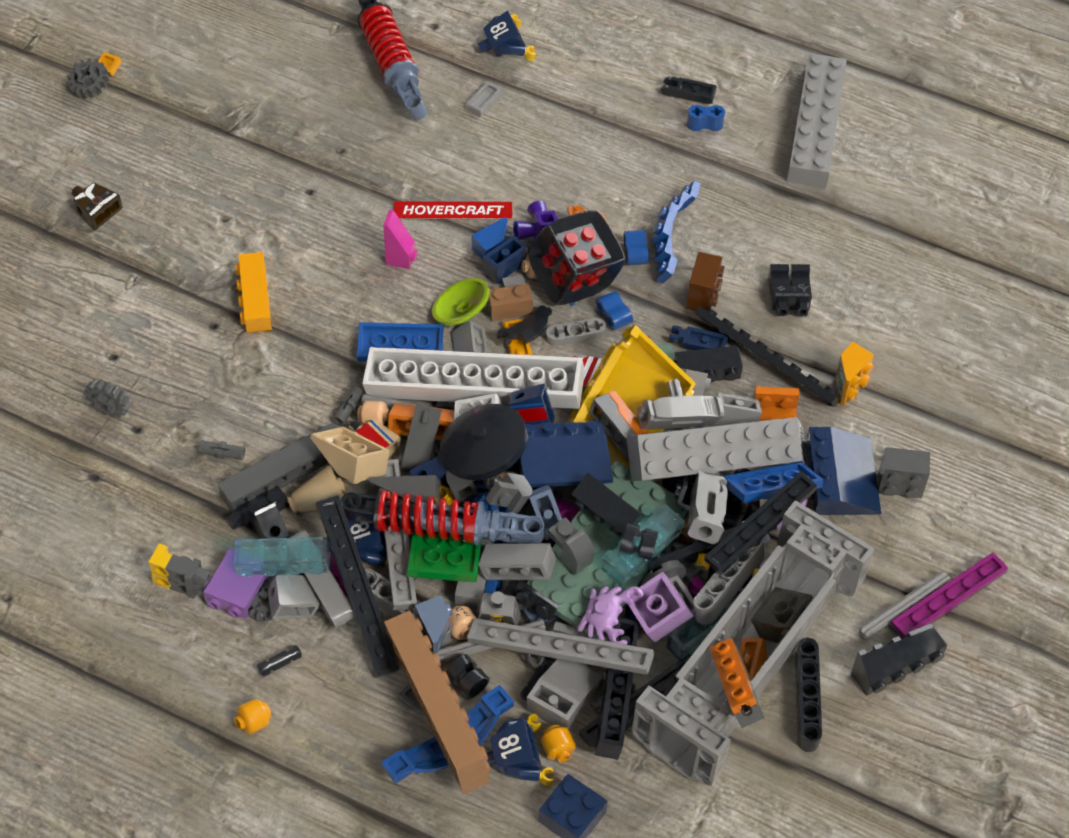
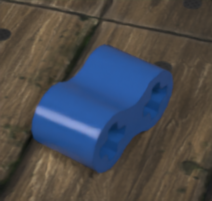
[687,105,725,131]
[623,230,649,265]
[596,291,633,330]

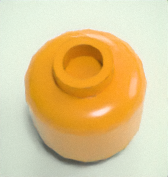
[234,699,272,734]
[541,725,576,763]

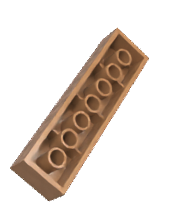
[384,611,491,795]

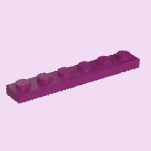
[890,552,1008,639]

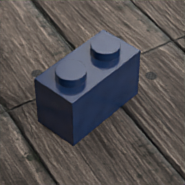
[483,235,528,284]

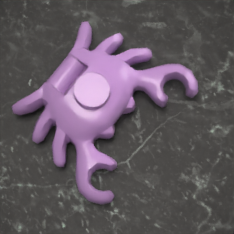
[577,586,644,645]

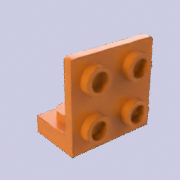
[753,386,799,421]

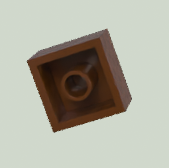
[686,252,725,311]

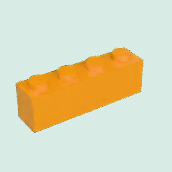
[235,252,272,333]

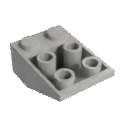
[526,659,604,729]

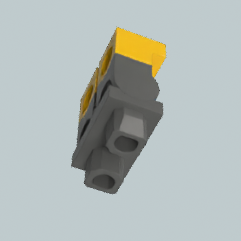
[149,543,211,599]

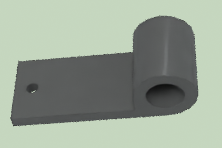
[399,404,442,471]

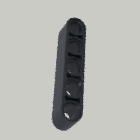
[795,637,822,752]

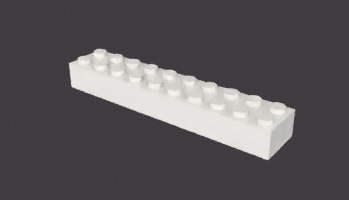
[363,347,585,409]

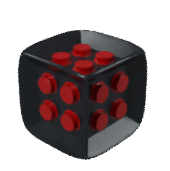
[528,210,625,305]

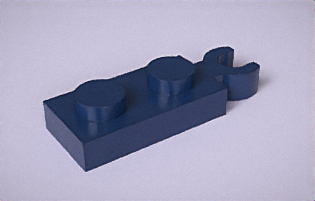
[669,325,728,350]

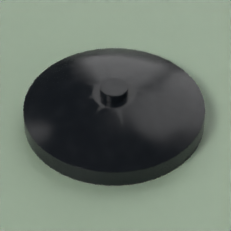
[440,404,528,480]

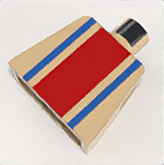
[349,420,401,458]

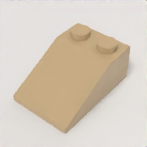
[311,427,390,484]

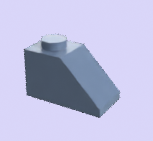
[529,485,562,540]
[415,595,453,653]

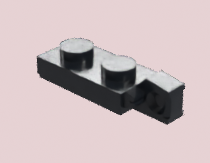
[228,486,289,530]

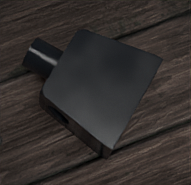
[247,502,289,556]

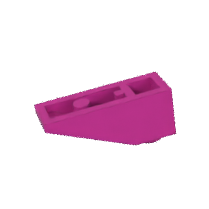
[383,209,418,269]

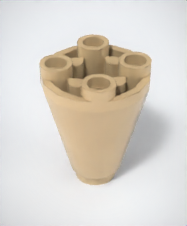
[287,464,349,514]

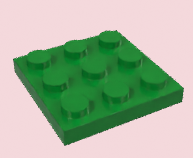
[407,530,482,583]

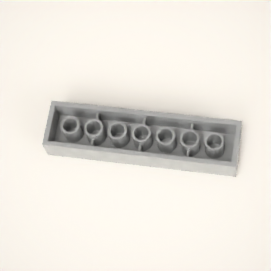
[787,53,847,188]
[627,417,802,481]

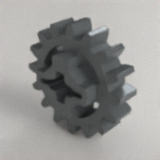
[66,58,110,98]
[83,379,131,418]

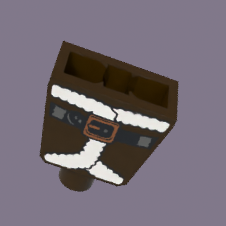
[72,183,123,230]

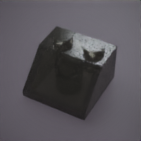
[750,587,813,643]

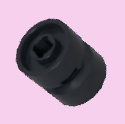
[619,523,659,561]
[446,654,490,699]

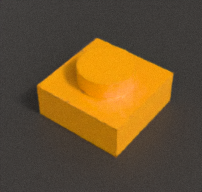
[98,52,122,77]

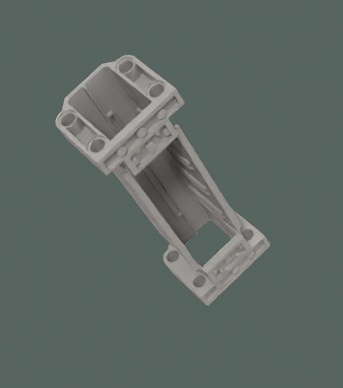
[632,500,875,786]

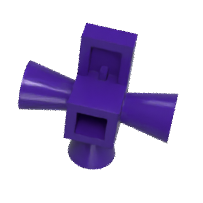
[513,201,558,240]

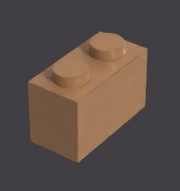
[487,284,533,321]

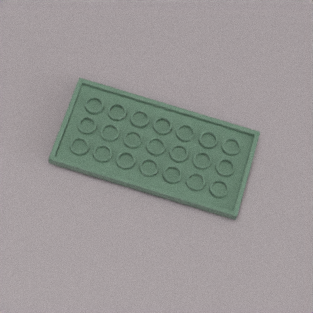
[527,461,689,640]

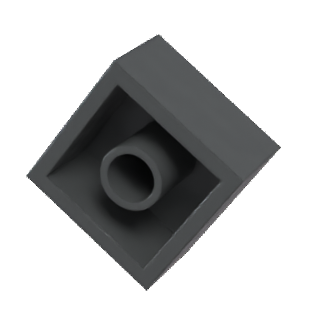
[878,447,930,498]

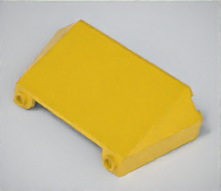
[566,325,696,468]

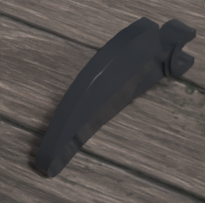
[497,305,548,345]

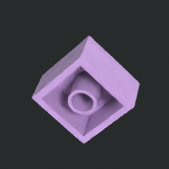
[628,572,694,642]

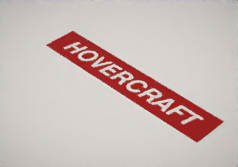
[394,201,513,219]

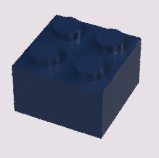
[538,774,608,838]

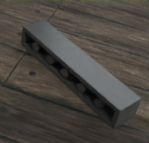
[218,422,337,513]

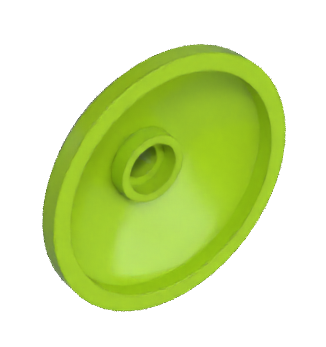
[432,278,490,326]

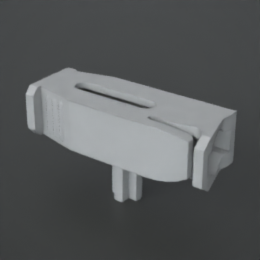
[636,379,724,430]
[688,471,727,545]

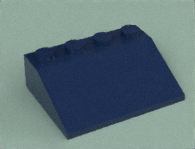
[517,421,613,488]
[805,427,881,515]

